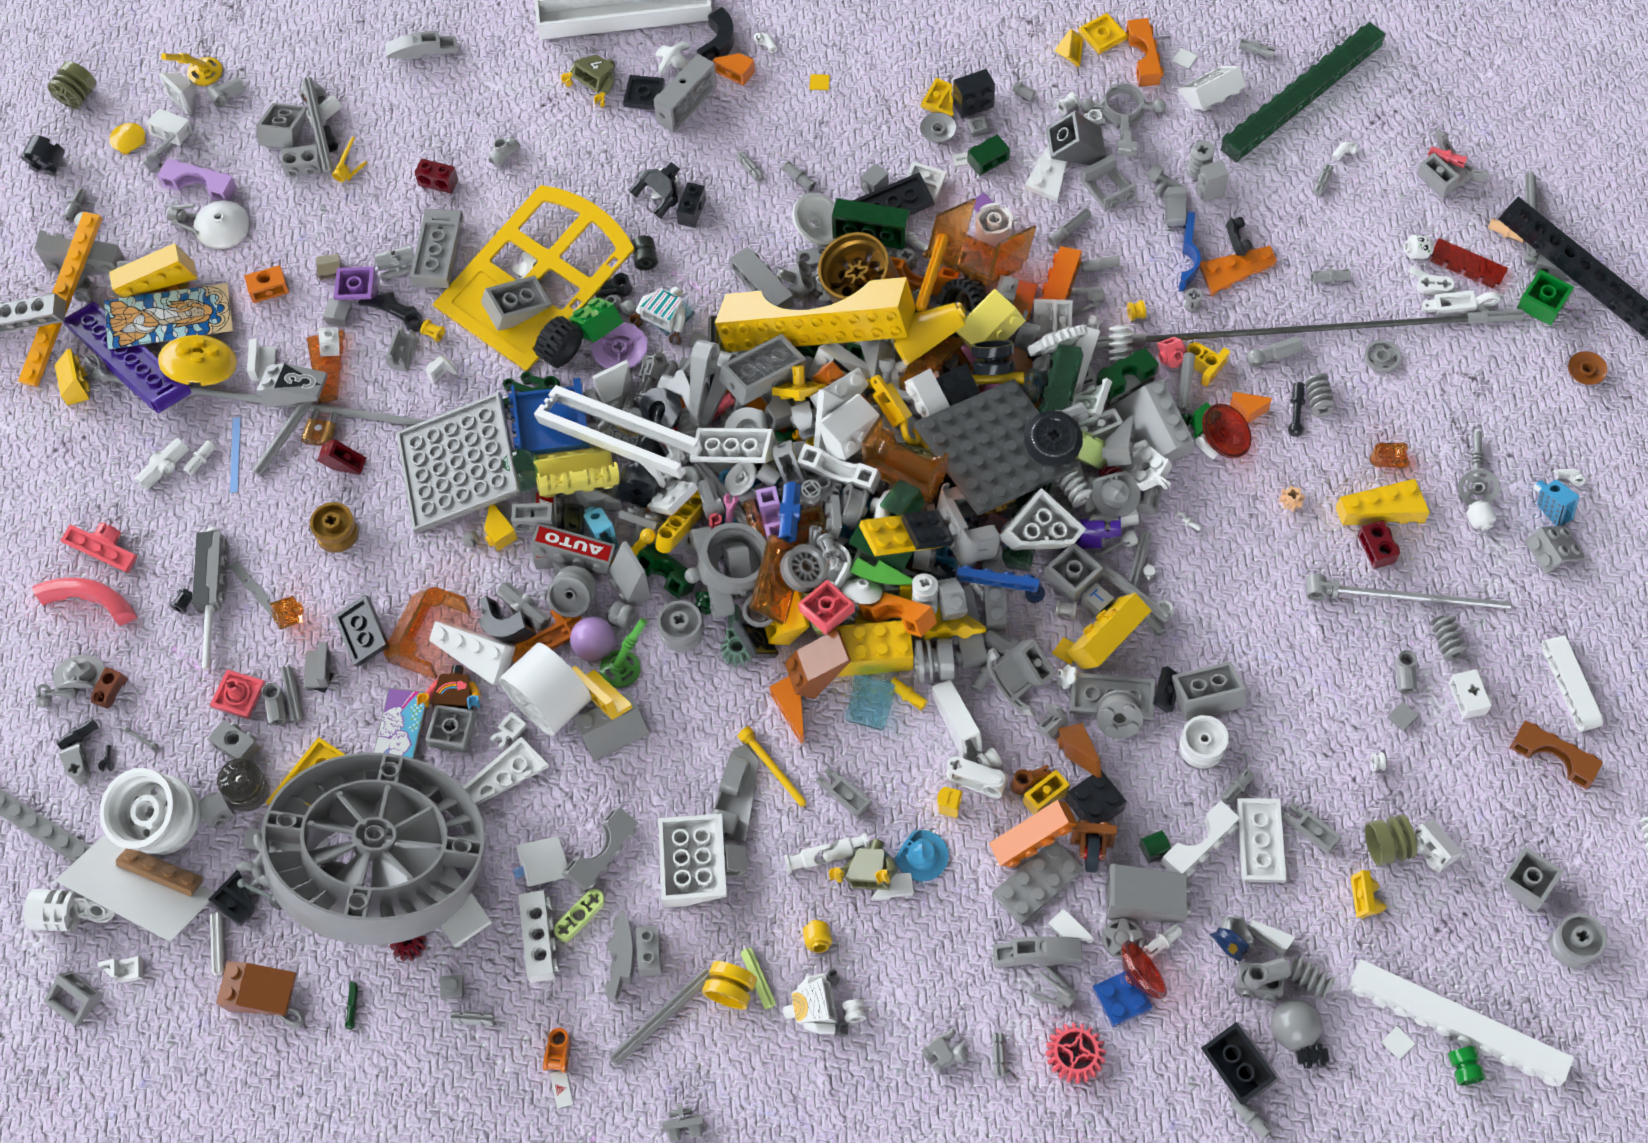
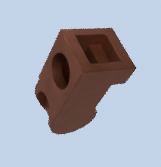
[91,667,128,709]

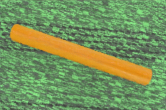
[915,233,949,311]

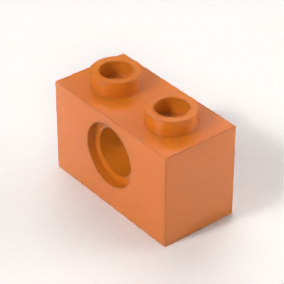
[244,265,289,303]

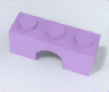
[756,486,789,553]

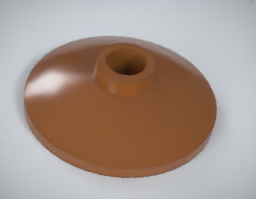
[1568,351,1608,385]

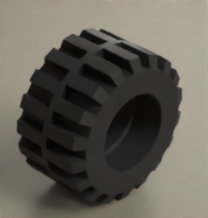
[534,316,583,368]

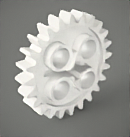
[1027,325,1089,356]

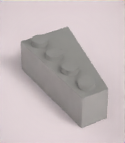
[34,230,124,274]

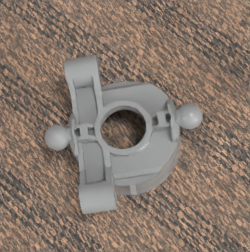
[685,523,777,618]

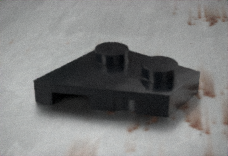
[208,870,256,926]

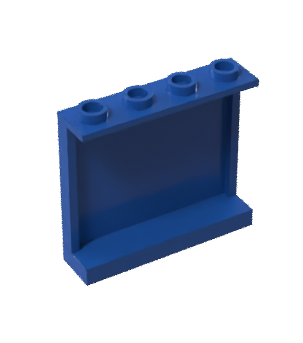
[508,377,590,456]

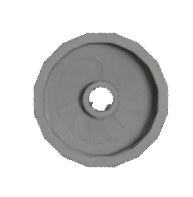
[546,566,597,617]
[657,600,704,652]
[1550,913,1607,969]

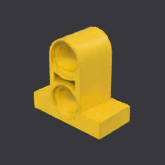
[1187,342,1230,387]

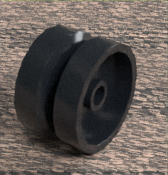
[971,340,1015,375]

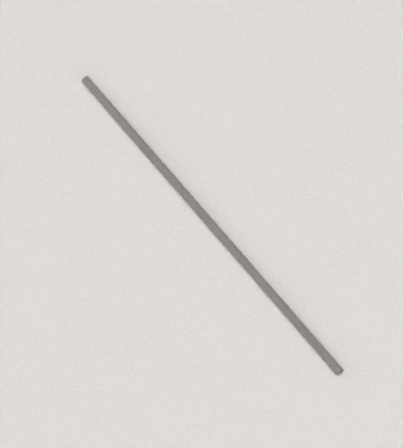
[90,372,426,426]

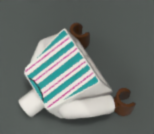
[629,287,685,346]

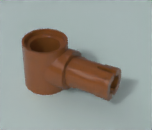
[1010,765,1052,795]

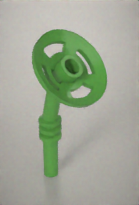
[600,618,648,688]

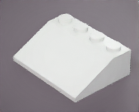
[658,814,727,908]

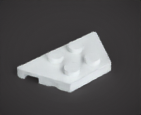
[814,389,847,453]

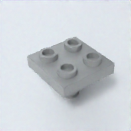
[618,505,667,542]

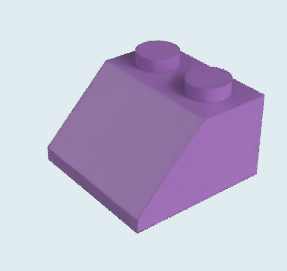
[334,267,379,300]

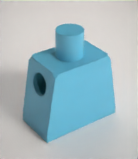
[584,507,620,550]

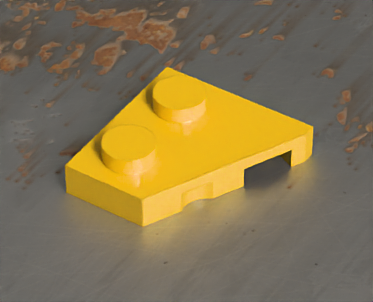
[921,77,953,118]

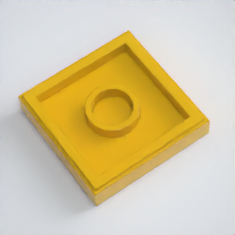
[1078,13,1128,54]

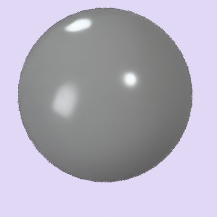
[1271,1000,1322,1050]

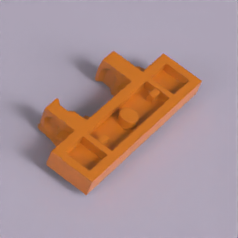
[512,610,582,664]

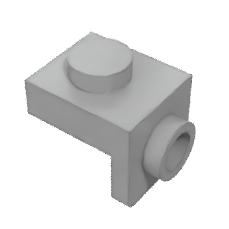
[73,272,93,303]
[1036,703,1068,738]

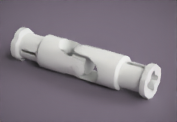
[784,833,870,874]

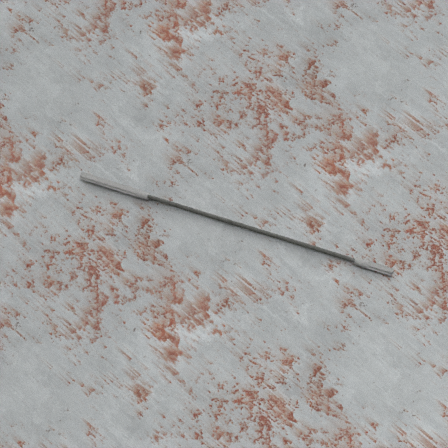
[1036,309,1525,350]

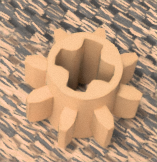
[1279,485,1305,512]

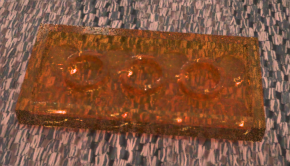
[749,534,796,625]

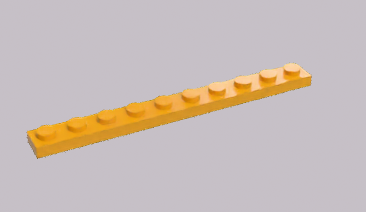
[18,212,103,387]

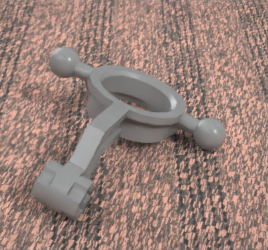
[1080,83,1166,156]

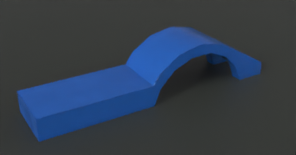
[1179,212,1201,292]

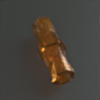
[743,500,766,537]

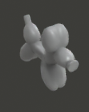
[235,834,284,894]

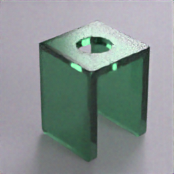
[880,479,926,517]

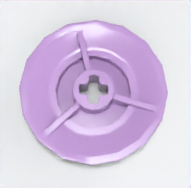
[591,323,647,369]

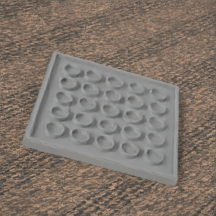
[396,392,521,534]

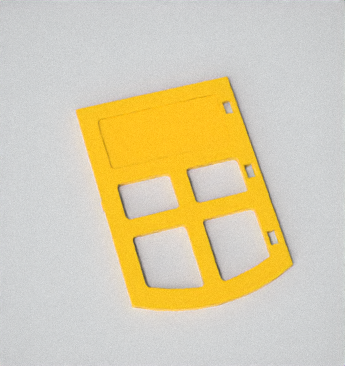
[432,185,635,372]

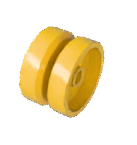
[702,961,757,1010]

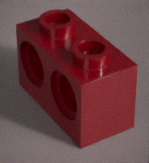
[414,158,458,194]
[1357,520,1400,570]

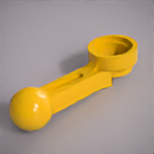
[610,528,656,565]

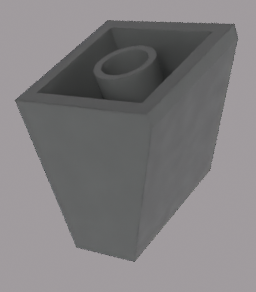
[1046,110,1106,165]

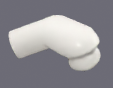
[754,33,778,53]

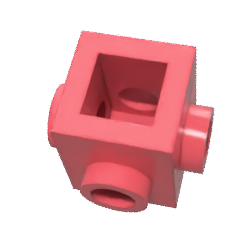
[1157,337,1187,369]

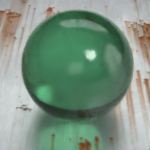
[503,448,540,492]

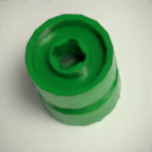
[1448,1046,1486,1086]

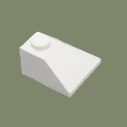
[159,72,196,116]
[592,360,632,409]

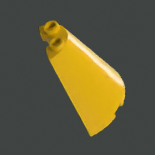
[892,302,966,366]

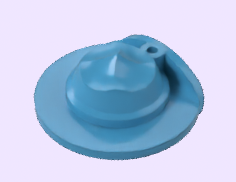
[895,829,949,882]

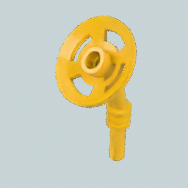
[161,53,223,86]

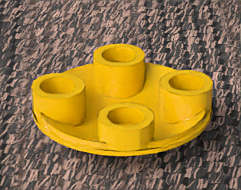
[109,123,146,155]

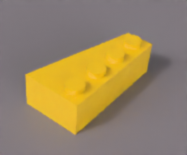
[109,243,198,298]
[1335,479,1430,525]

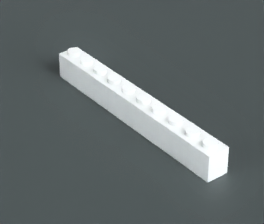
[1347,959,1574,1086]

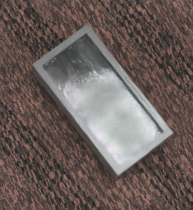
[654,54,717,133]
[719,334,806,405]

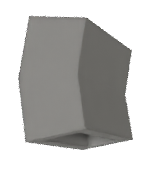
[323,298,352,327]

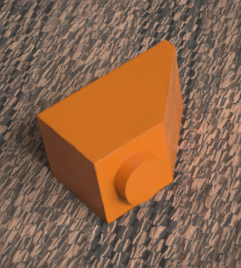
[713,53,755,86]

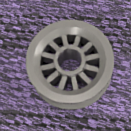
[780,544,827,592]

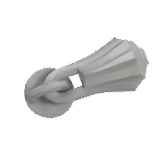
[35,684,78,707]

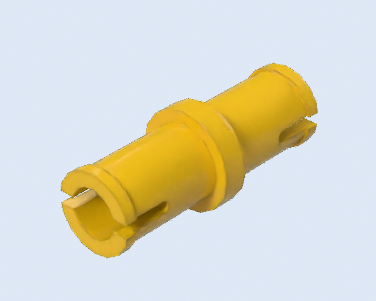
[888,677,928,711]

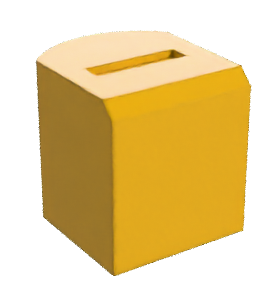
[937,787,963,818]

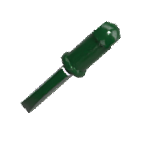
[345,981,358,1030]

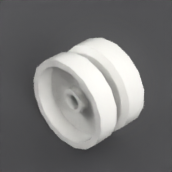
[1179,715,1228,769]

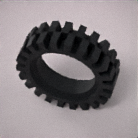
[936,278,988,338]

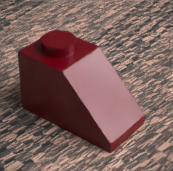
[317,439,367,475]

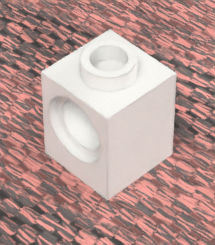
[318,327,340,357]

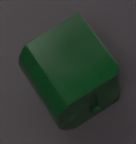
[1139,830,1171,863]

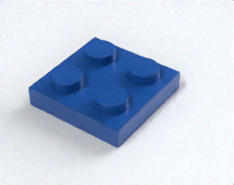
[1092,968,1152,1027]

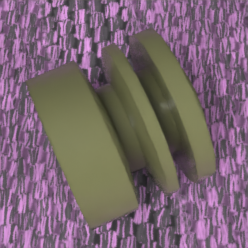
[47,61,97,109]
[1364,814,1417,866]

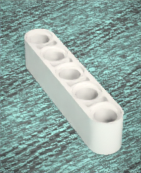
[1542,636,1603,732]

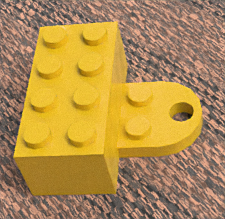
[831,610,913,677]

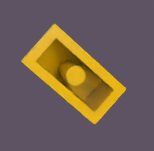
[484,504,517,551]

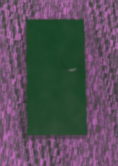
[832,198,910,250]

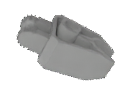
[790,400,817,440]

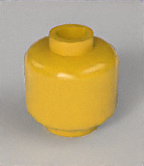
[803,919,833,953]

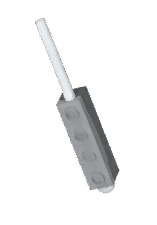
[192,527,228,671]

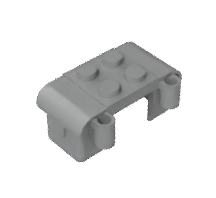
[936,483,1001,567]

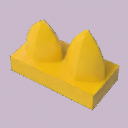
[1350,870,1387,919]

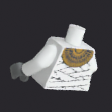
[783,969,849,1038]

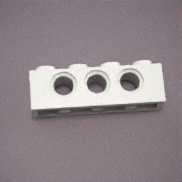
[518,890,559,983]

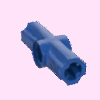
[779,482,801,543]

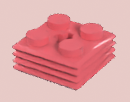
[798,580,855,635]

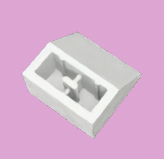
[1415,819,1463,873]

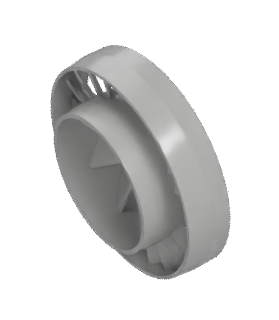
[261,753,485,945]

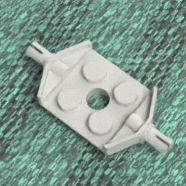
[1119,439,1172,491]

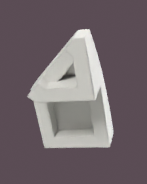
[871,873,914,901]
[1048,909,1094,943]
[98,956,143,983]

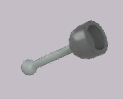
[237,879,282,910]

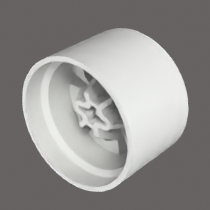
[499,643,592,736]

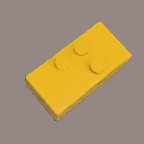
[1066,593,1152,670]

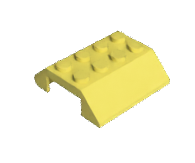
[531,446,619,497]

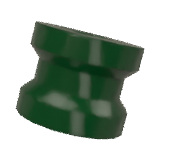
[694,591,711,615]

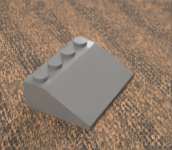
[1108,379,1194,471]

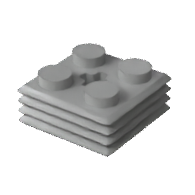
[425,705,477,753]

